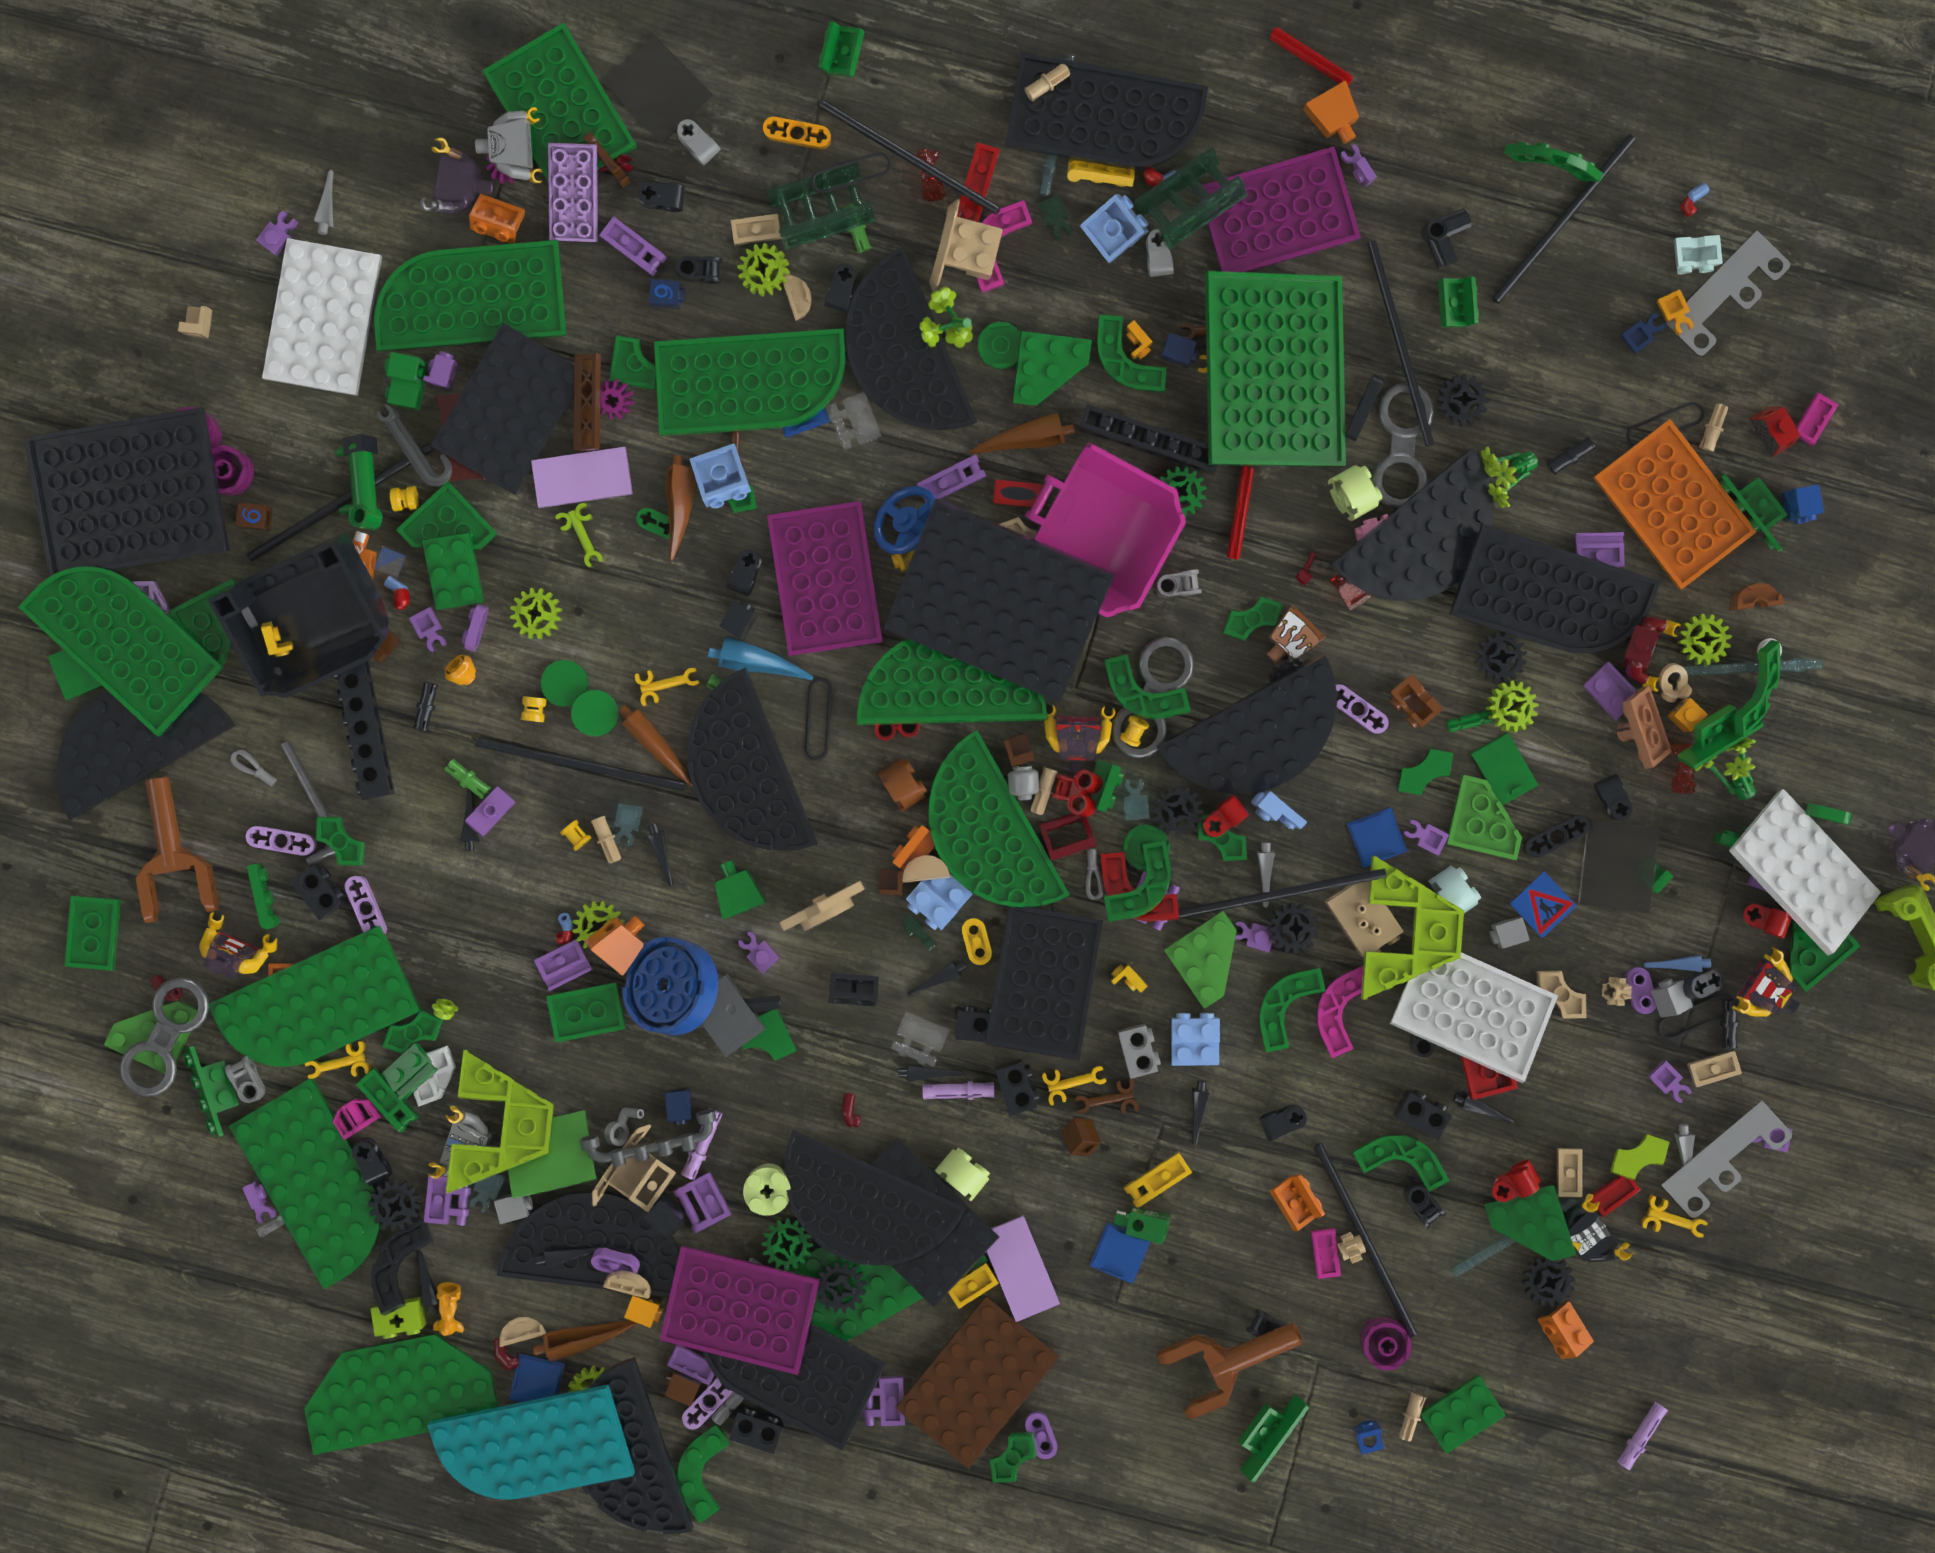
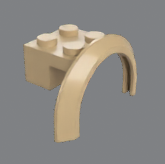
[929,199,1003,292]
[592,1124,676,1212]

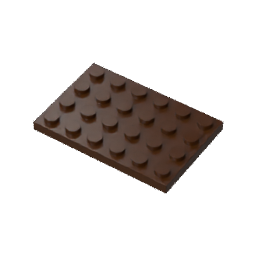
[895,1296,1059,1469]

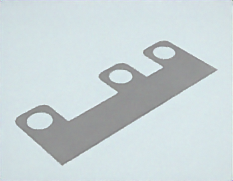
[1666,230,1790,356]
[1662,1101,1792,1218]

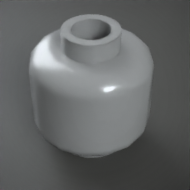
[1008,765,1039,800]

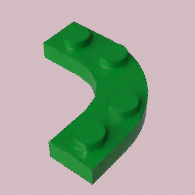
[1504,142,1603,182]
[1097,315,1167,393]
[1733,640,1780,737]
[1104,654,1191,719]
[1104,840,1171,922]
[1259,967,1325,1053]
[1351,1134,1449,1192]
[677,1423,731,1523]

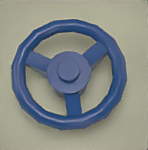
[874,486,936,554]

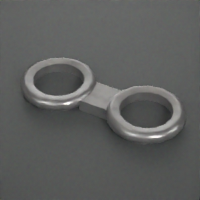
[1372,383,1434,509]
[1111,636,1194,759]
[120,977,209,1097]

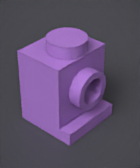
[423,351,459,391]

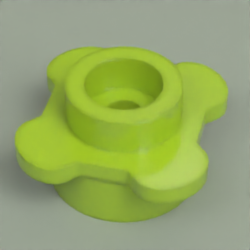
[432,999,458,1020]

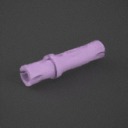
[923,1081,994,1100]
[681,1108,723,1180]
[1617,1402,1668,1470]

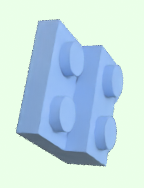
[1080,194,1149,263]
[690,443,751,508]
[1251,791,1307,830]
[906,873,973,930]
[1171,1013,1220,1066]

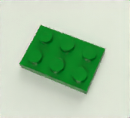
[422,532,484,610]
[64,895,121,971]
[546,982,626,1043]
[1421,1374,1506,1454]

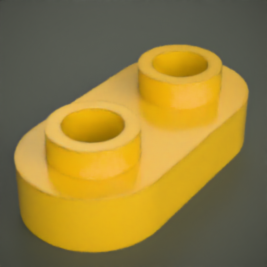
[962,918,992,965]

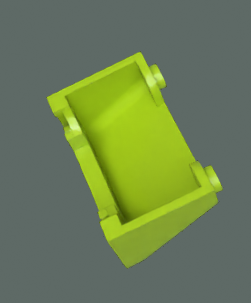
[1874,884,1935,990]

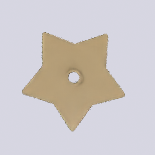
[779,881,865,931]

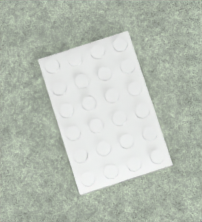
[262,238,382,396]
[1729,789,1881,955]
[1390,953,1558,1083]

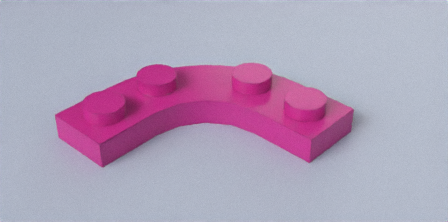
[976,200,1032,293]
[1317,965,1363,1058]

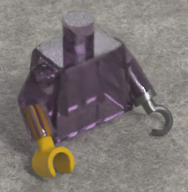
[420,138,493,214]
[1888,818,1935,891]

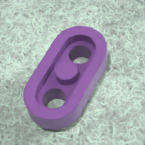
[462,604,489,652]
[1625,967,1656,1014]
[591,1248,640,1274]
[1025,1411,1057,1459]

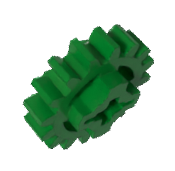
[1159,466,1207,518]
[762,1218,814,1271]

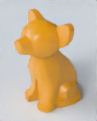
[433,1282,464,1336]

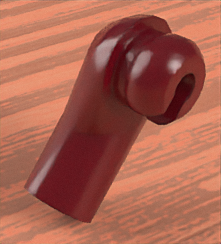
[150,974,183,1001]
[841,1093,861,1128]

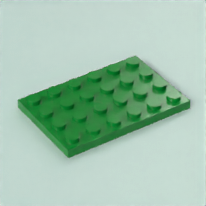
[482,22,637,183]

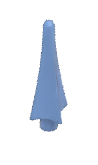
[1643,955,1711,972]

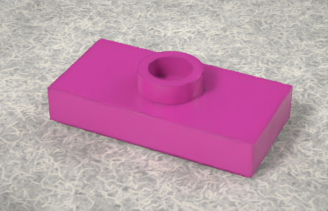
[1796,392,1839,446]
[1311,1228,1341,1279]

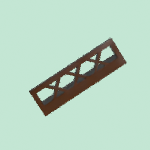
[573,353,601,452]

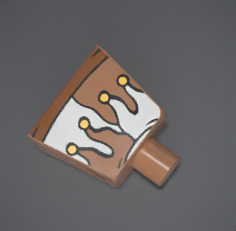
[1266,605,1325,664]

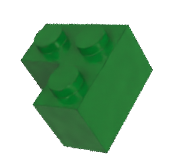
[384,352,429,411]

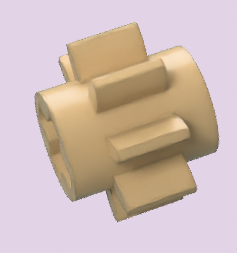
[1602,977,1632,1006]
[1337,1232,1366,1264]

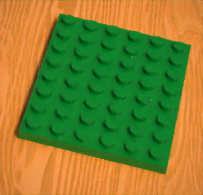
[1205,271,1346,467]

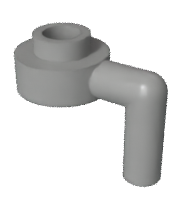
[604,1107,644,1146]

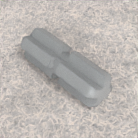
[712,1392,744,1425]

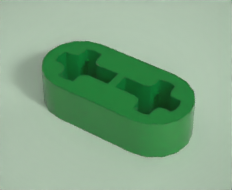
[636,508,670,540]
[1805,803,1852,825]

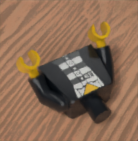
[1563,1194,1633,1262]

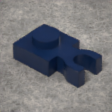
[1620,312,1667,355]

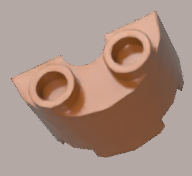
[1729,583,1785,611]
[1390,674,1443,729]
[877,758,927,813]

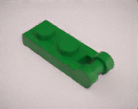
[247,863,280,929]
[356,1068,419,1133]

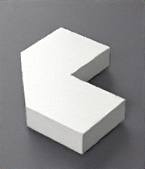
[413,1045,456,1107]

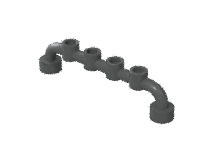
[579,1109,717,1167]

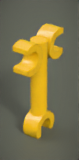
[635,668,700,706]
[305,1040,371,1079]
[1042,1066,1107,1106]
[1641,1195,1707,1237]

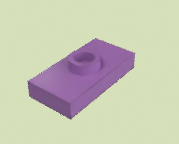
[465,786,515,837]
[666,1344,714,1386]

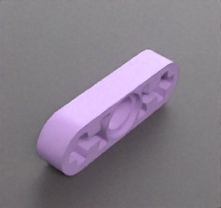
[1336,685,1389,734]
[246,826,317,856]
[345,875,387,934]
[682,1377,733,1429]

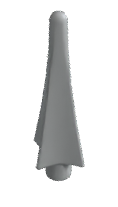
[313,170,334,235]
[1257,842,1275,907]
[1674,1124,1695,1166]

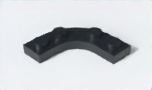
[371,1219,434,1316]

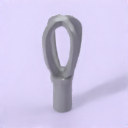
[230,750,277,787]
[1086,849,1103,900]

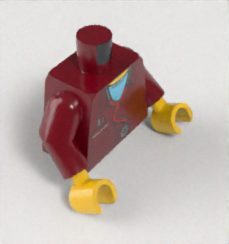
[1623,616,1681,692]

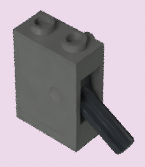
[702,973,782,1057]

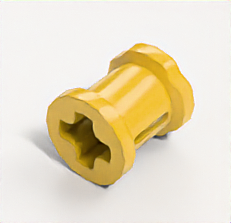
[1120,715,1149,747]
[560,820,591,851]

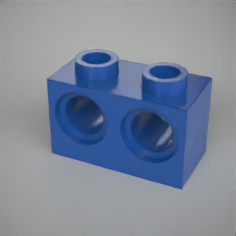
[1781,484,1824,525]

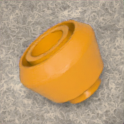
[445,655,476,685]

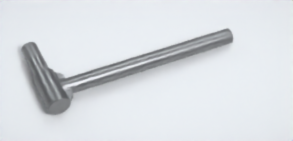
[280,741,336,867]

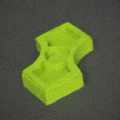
[1610,1134,1670,1180]

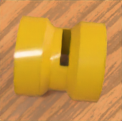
[390,486,419,512]
[520,696,547,722]

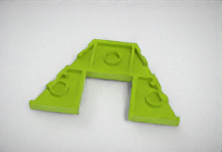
[1361,856,1464,1000]
[446,1050,554,1193]

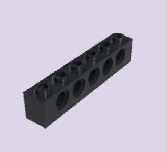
[1078,404,1218,475]
[334,660,395,800]

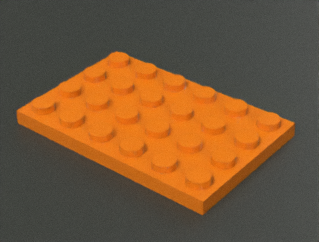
[1593,419,1757,590]

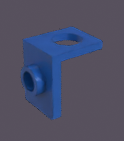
[1354,1420,1384,1455]

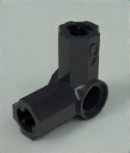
[1421,208,1472,269]

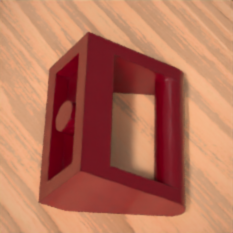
[1039,813,1097,861]

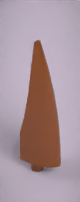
[970,413,1075,455]
[665,455,696,561]
[618,705,693,788]
[533,1320,638,1363]

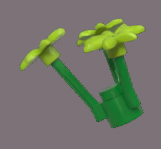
[1480,447,1538,509]
[1695,738,1756,800]

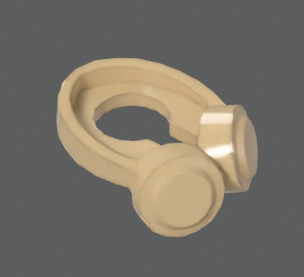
[1659,663,1692,702]

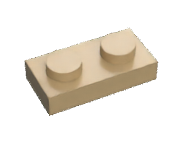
[731,214,782,246]
[1687,1050,1742,1088]
[1556,1148,1582,1197]

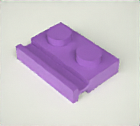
[1574,532,1625,567]
[1582,662,1636,720]
[534,940,593,991]

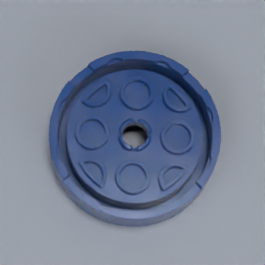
[622,937,718,1036]

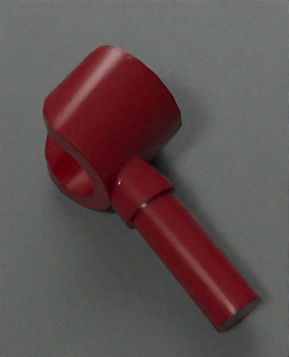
[599,154,633,172]
[1296,551,1316,586]

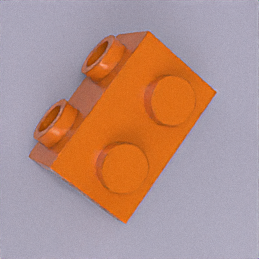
[892,825,935,871]
[1269,1174,1325,1231]
[1538,1301,1594,1359]

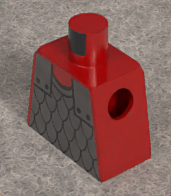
[1749,406,1800,457]

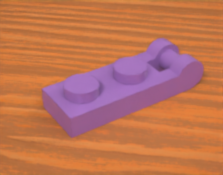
[599,216,667,277]
[917,455,987,502]

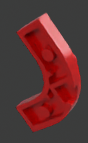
[1101,852,1179,921]

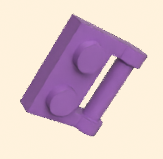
[672,1172,732,1233]

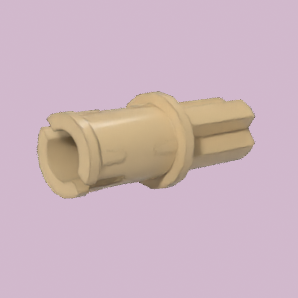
[1024,64,1070,102]
[1699,403,1728,452]
[1030,767,1058,815]
[591,816,621,864]
[1399,1392,1426,1442]

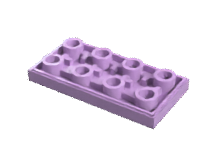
[548,142,598,242]
[531,447,633,508]
[987,1215,1060,1322]

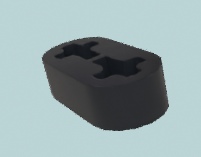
[1683,969,1723,999]

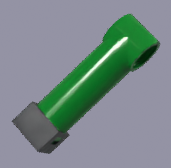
[335,434,383,530]

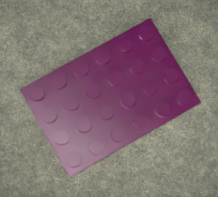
[1197,147,1361,273]
[767,501,883,656]
[660,1245,820,1375]

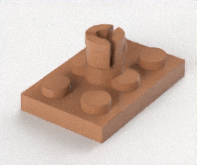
[1617,685,1672,769]

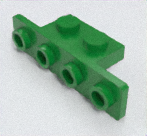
[1720,473,1788,552]
[1678,704,1763,769]
[183,1045,239,1138]
[1238,1394,1309,1483]

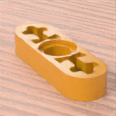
[763,117,831,150]

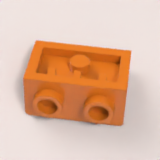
[469,194,525,244]

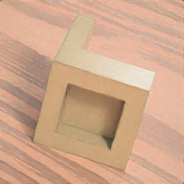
[178,306,212,338]

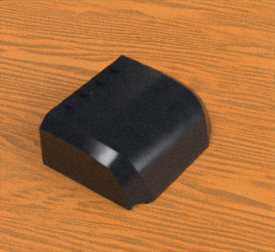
[208,532,389,698]

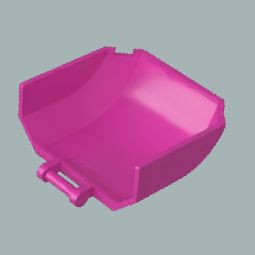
[1025,442,1186,617]

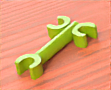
[555,503,603,568]

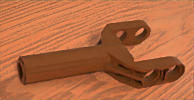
[136,777,219,923]
[1156,1322,1302,1419]

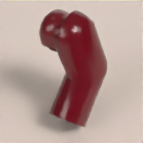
[494,1338,519,1371]

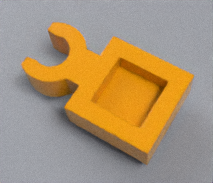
[1657,289,1694,336]

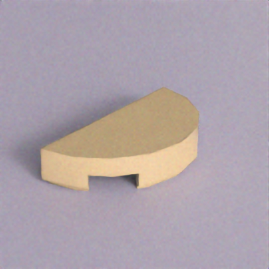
[783,275,812,322]
[903,855,950,883]
[603,1271,651,1299]
[499,1317,546,1347]

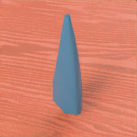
[708,636,813,680]

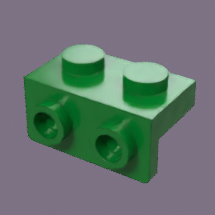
[819,21,865,78]
[1438,276,1479,328]
[1083,760,1124,812]

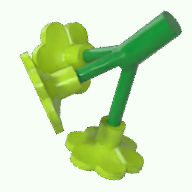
[920,286,973,348]

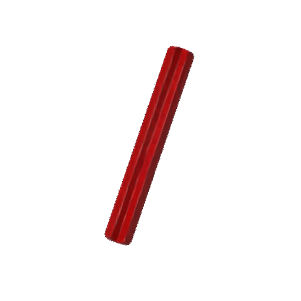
[1269,27,1353,86]
[1227,466,1254,560]

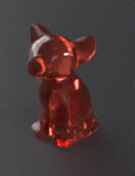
[916,148,946,202]
[1670,743,1697,794]

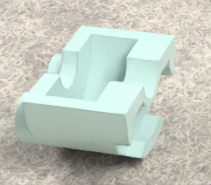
[1673,235,1723,275]
[1428,866,1481,913]

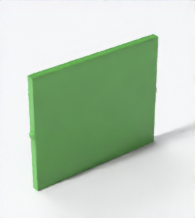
[508,1110,597,1199]

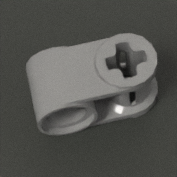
[677,119,721,166]
[1146,229,1174,277]
[1155,569,1202,598]
[225,1055,266,1103]

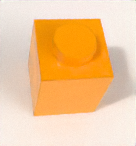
[1667,698,1708,732]
[624,1295,663,1328]

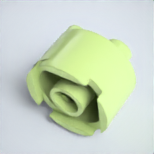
[1328,465,1382,521]
[935,1147,990,1201]
[743,1164,791,1216]

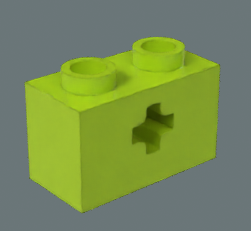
[370,1296,427,1339]

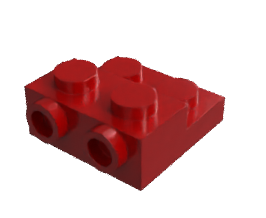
[1460,1055,1518,1100]

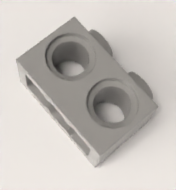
[1117,1023,1161,1079]

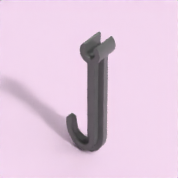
[377,405,452,486]

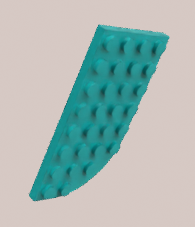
[427,1384,635,1500]

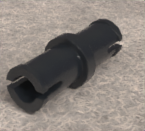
[1547,436,1596,475]
[413,682,438,731]
[1720,999,1740,1049]

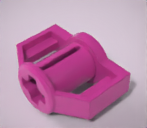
[333,1098,381,1140]

